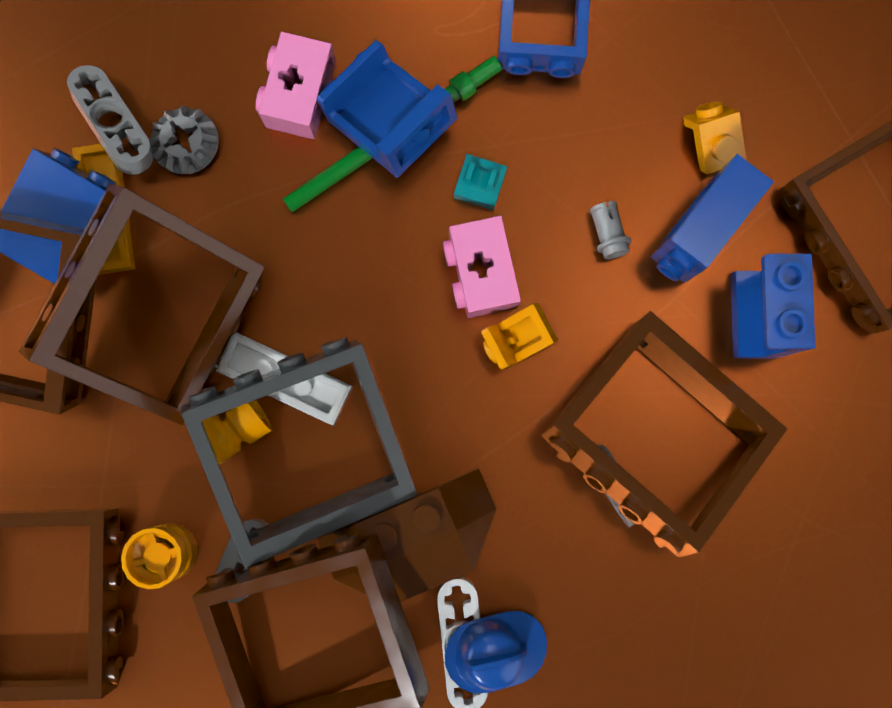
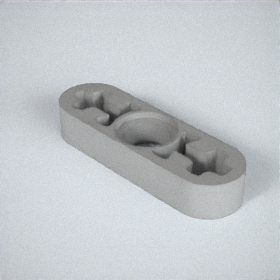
[67,65,153,175]

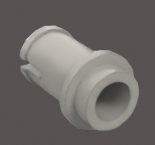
[589,201,632,259]

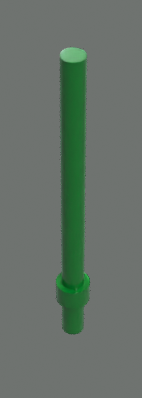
[282,56,502,213]

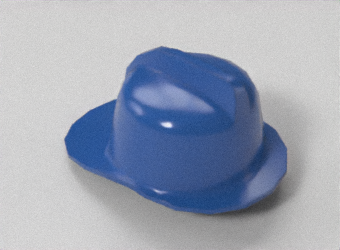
[445,611,547,693]

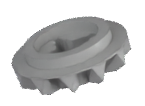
[149,105,219,174]

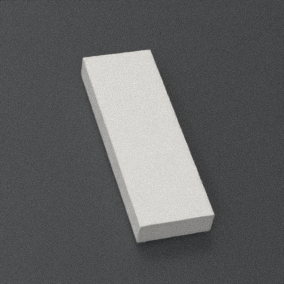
[216,332,353,426]

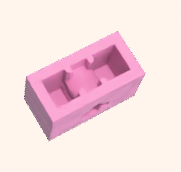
[256,32,336,140]
[443,216,521,318]

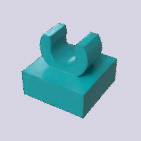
[453,154,508,211]

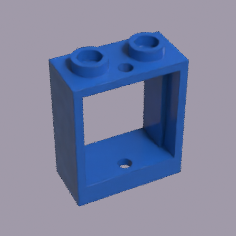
[498,0,590,78]
[651,154,774,283]

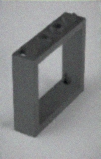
[181,336,418,568]

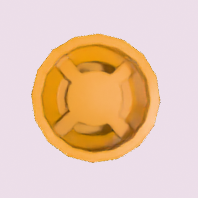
[202,400,272,464]
[121,523,198,589]

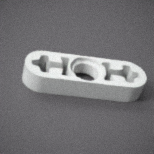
[437,576,488,708]

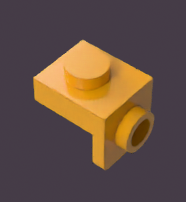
[683,101,747,174]
[481,302,559,370]

